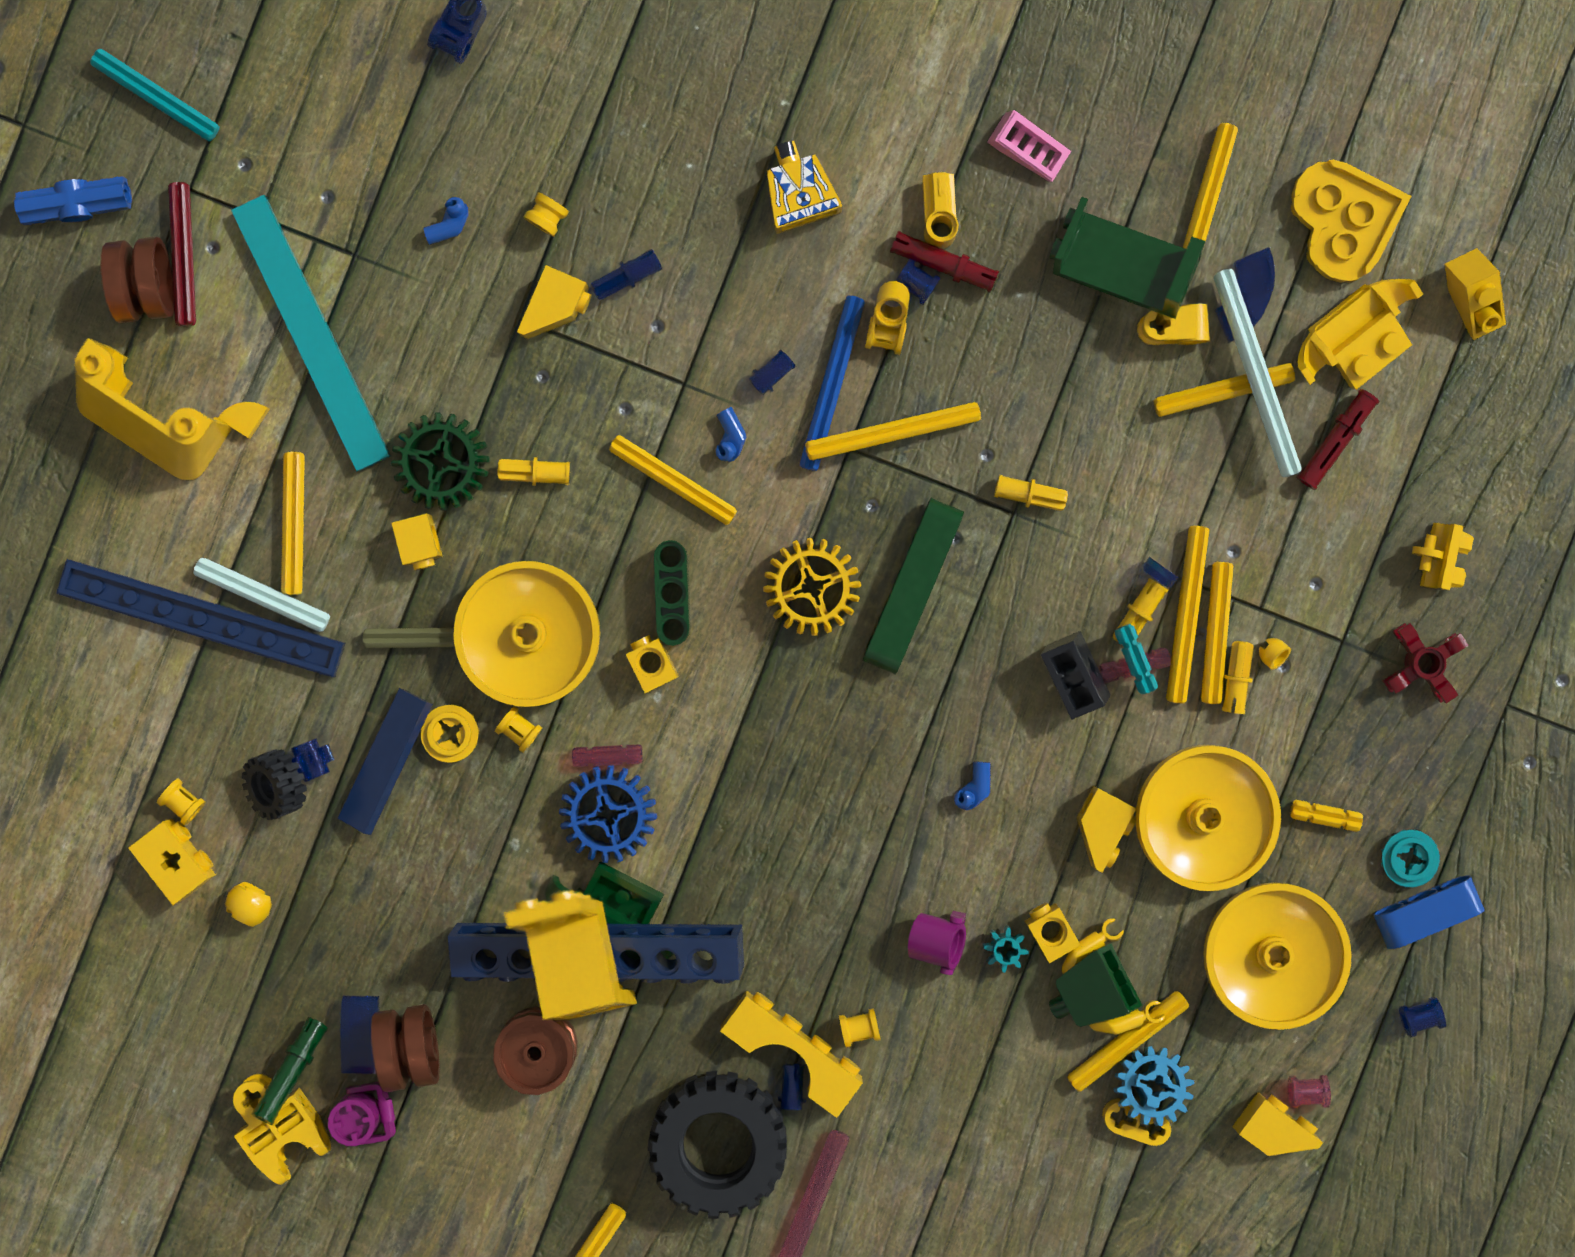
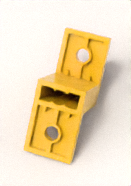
[505,891,637,1020]

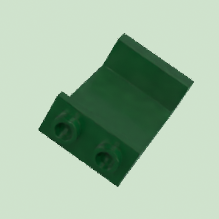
[1049,197,1206,319]

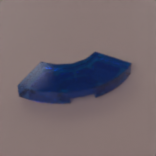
[1215,247,1275,343]

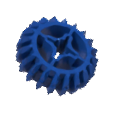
[559,765,657,863]

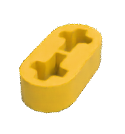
[1102,1098,1171,1146]

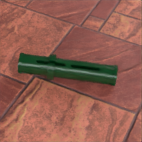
[252,1017,328,1125]

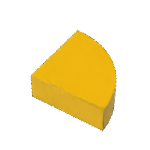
[218,402,270,439]

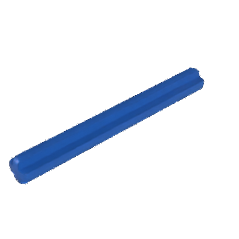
[800,295,865,471]

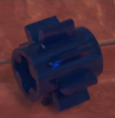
[291,738,335,782]

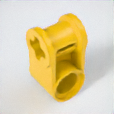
[865,281,910,355]
[1137,304,1210,346]

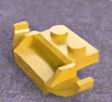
[1297,279,1423,390]

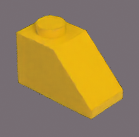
[517,265,592,339]

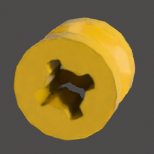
[523,192,569,237]

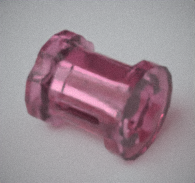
[1288,1075,1331,1109]

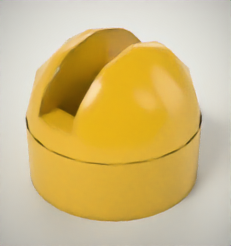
[1259,638,1291,670]

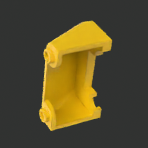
[75,338,233,480]

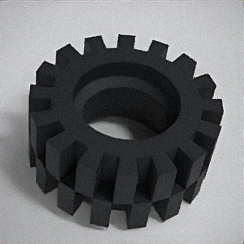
[242,749,307,820]

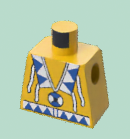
[767,141,842,234]

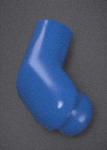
[715,407,746,462]
[954,762,991,810]

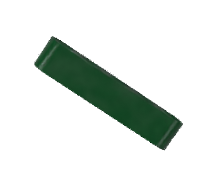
[862,498,964,675]

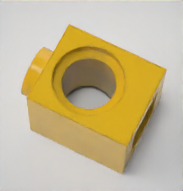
[391,514,443,571]
[626,635,679,693]
[1025,902,1081,963]

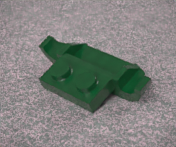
[545,861,674,959]

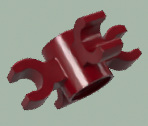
[1382,623,1468,704]

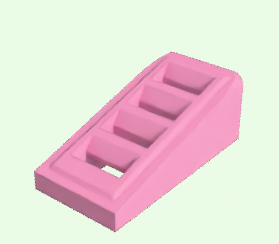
[987,110,1071,182]

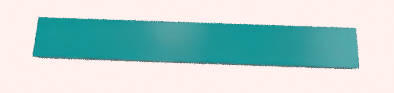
[231,194,391,472]

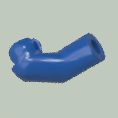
[423,197,469,245]

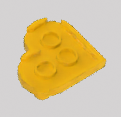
[1291,160,1412,283]

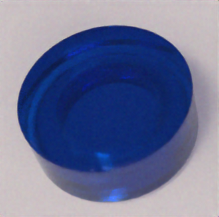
[1142,556,1179,588]

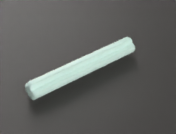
[193,558,330,632]

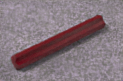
[168,182,196,326]

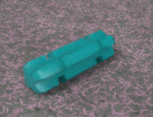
[1115,624,1158,694]

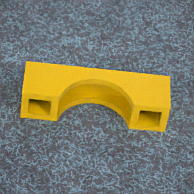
[720,991,863,1118]

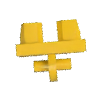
[1412,523,1474,590]

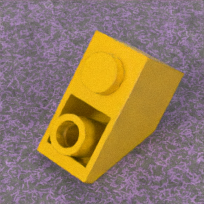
[1444,248,1506,340]
[1077,786,1136,873]
[1232,1092,1323,1156]

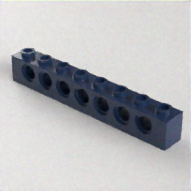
[448,923,744,984]

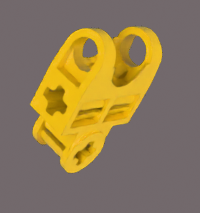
[233,1074,331,1185]

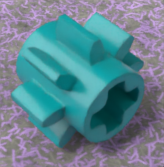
[983,925,1029,973]

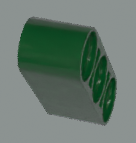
[654,540,691,646]

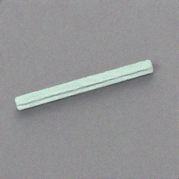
[1213,269,1302,477]

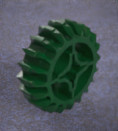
[391,412,490,511]

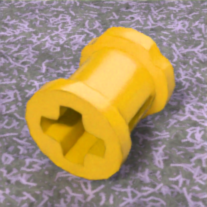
[494,706,543,753]
[156,778,206,826]
[839,1008,881,1048]

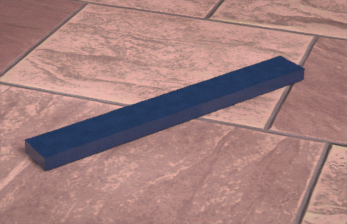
[56,559,346,677]

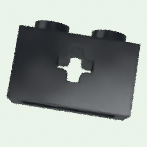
[1040,631,1111,720]

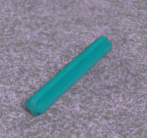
[90,49,220,141]

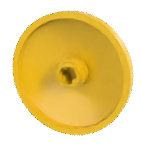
[453,561,600,707]
[1135,745,1281,891]
[1204,882,1352,1030]

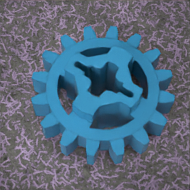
[1113,1046,1194,1126]

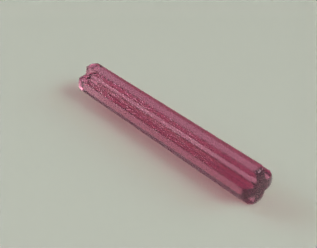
[779,1130,850,1257]

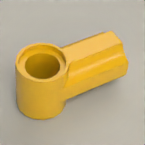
[922,172,959,249]

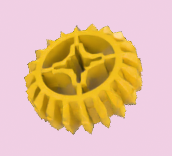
[763,538,861,636]

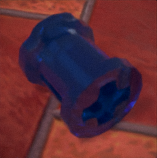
[896,258,941,305]
[1399,997,1446,1038]

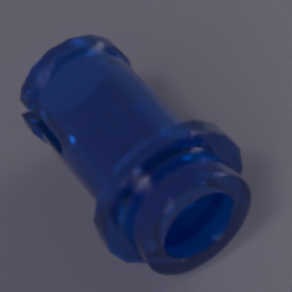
[749,349,796,395]
[778,1063,806,1110]

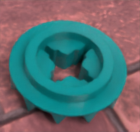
[1381,830,1440,887]

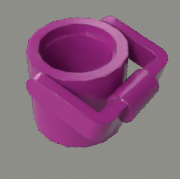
[908,911,966,975]
[328,1081,396,1146]

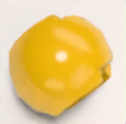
[225,882,272,927]

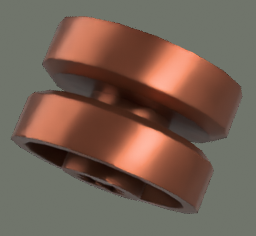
[101,237,174,323]
[371,1004,440,1092]
[493,1007,578,1095]

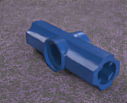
[14,176,132,225]

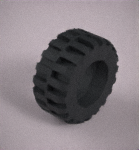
[648,1071,787,1219]

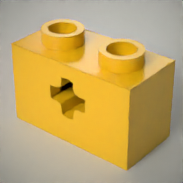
[129,818,216,905]

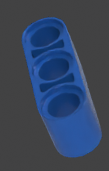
[1373,875,1485,949]

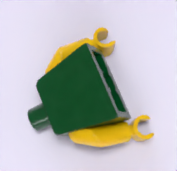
[1049,919,1165,1035]

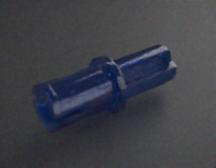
[591,249,662,300]

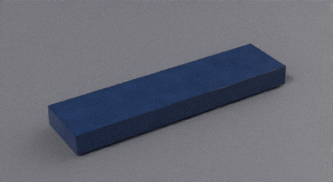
[338,688,433,835]

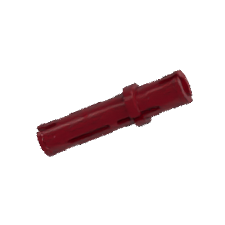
[890,231,999,293]
[1296,389,1380,490]

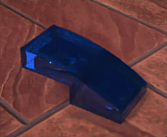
[340,996,380,1074]

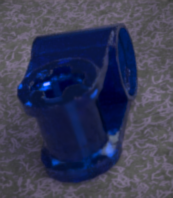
[427,0,487,64]

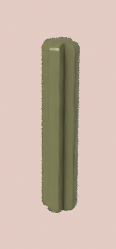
[363,628,455,648]

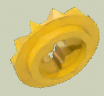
[421,705,479,763]

